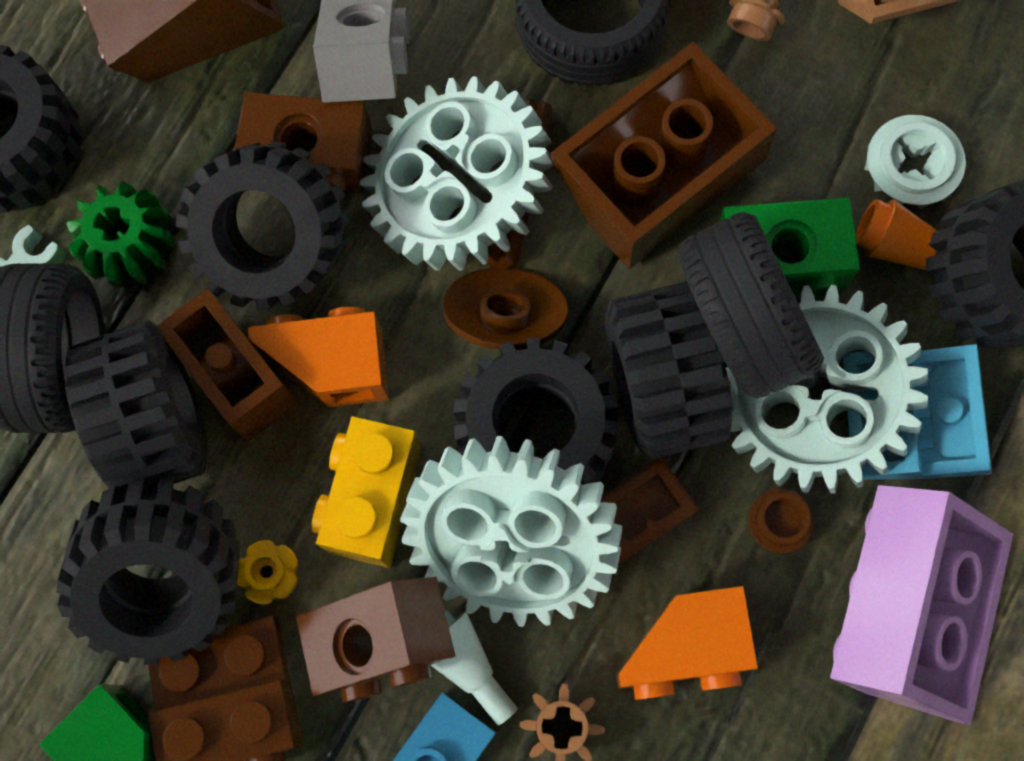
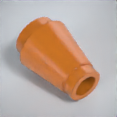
[855,199,938,270]

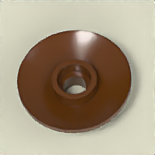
[443,268,568,350]

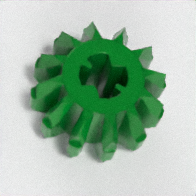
[66,180,176,288]

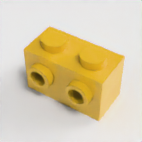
[311,416,422,568]

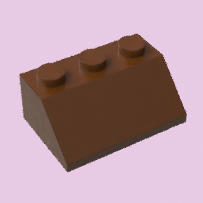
[550,42,777,270]

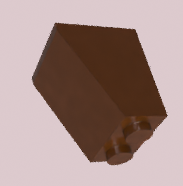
[79,0,286,83]

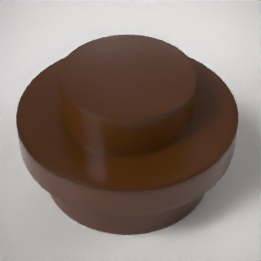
[748,488,815,554]

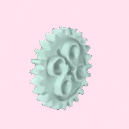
[360,76,555,271]
[726,285,928,494]
[400,436,622,627]

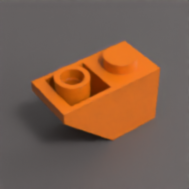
[248,307,389,408]
[616,586,758,700]

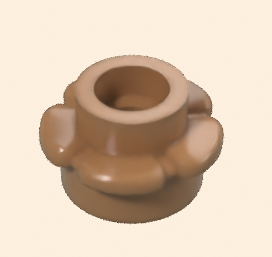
[727,0,785,41]

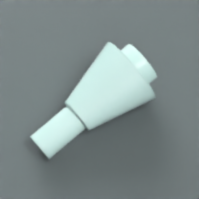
[431,609,518,726]

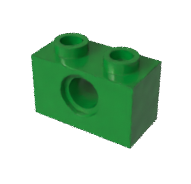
[719,198,860,299]

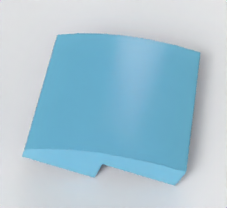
[843,344,993,480]

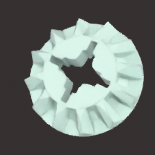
[865,115,966,210]

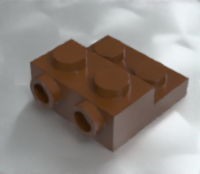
[148,616,304,761]

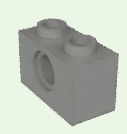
[313,0,410,103]

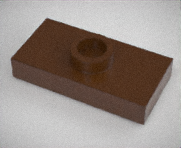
[600,457,699,566]

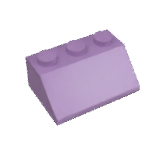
[830,485,1013,726]

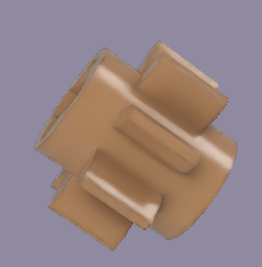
[520,684,605,761]

